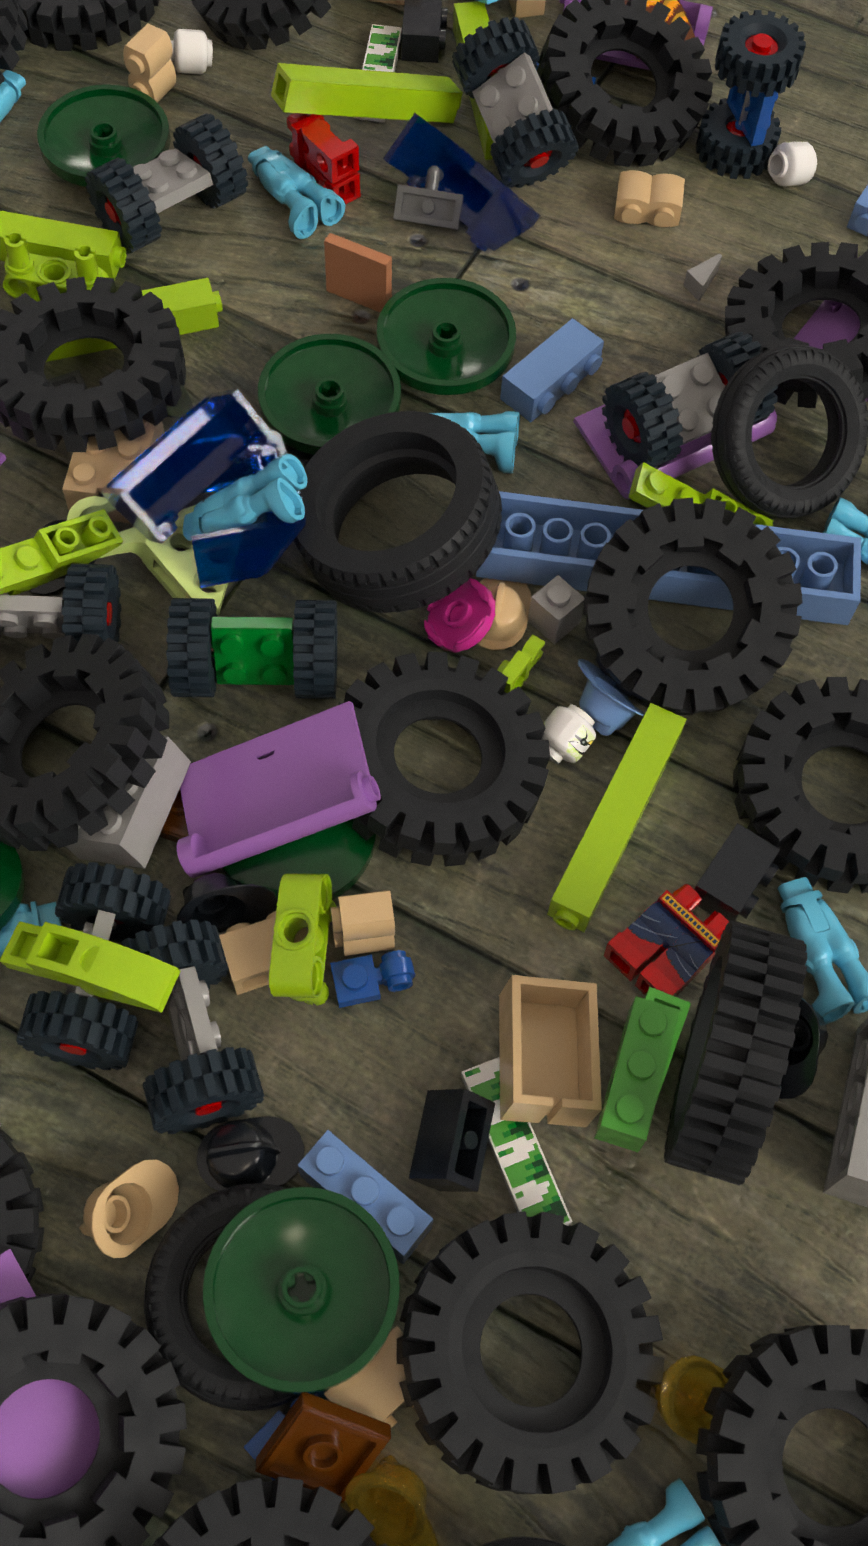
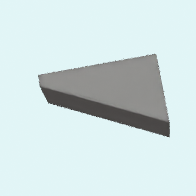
[684,253,722,301]

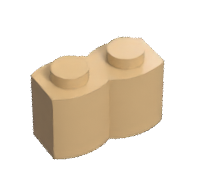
[123,23,176,103]
[614,170,685,227]
[331,890,395,956]

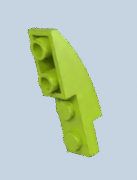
[628,462,774,526]
[0,509,123,595]
[0,921,181,1013]

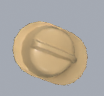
[477,578,531,651]
[79,1159,179,1258]

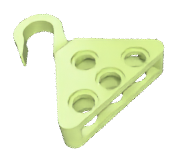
[67,494,244,617]

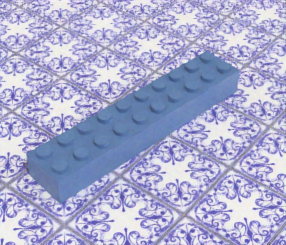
[476,491,861,625]

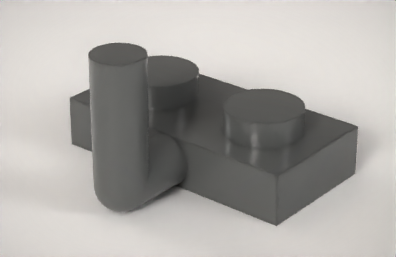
[393,165,464,230]

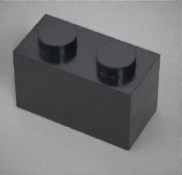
[402,0,448,63]
[694,823,780,921]
[409,1088,495,1192]

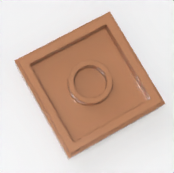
[324,233,392,313]

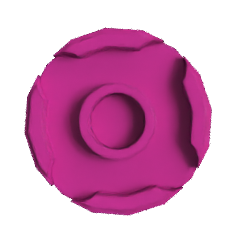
[424,578,495,653]

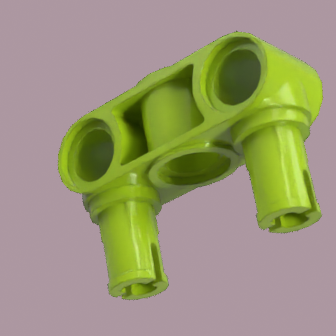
[3,230,109,302]
[269,874,337,1006]

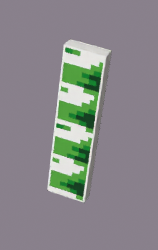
[354,24,402,122]
[461,1057,572,1226]

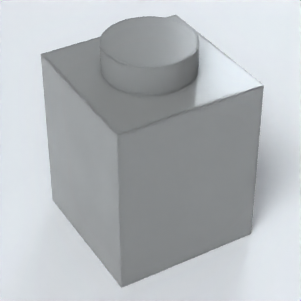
[528,575,585,645]

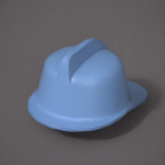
[578,659,645,736]

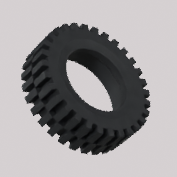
[664,920,807,1185]

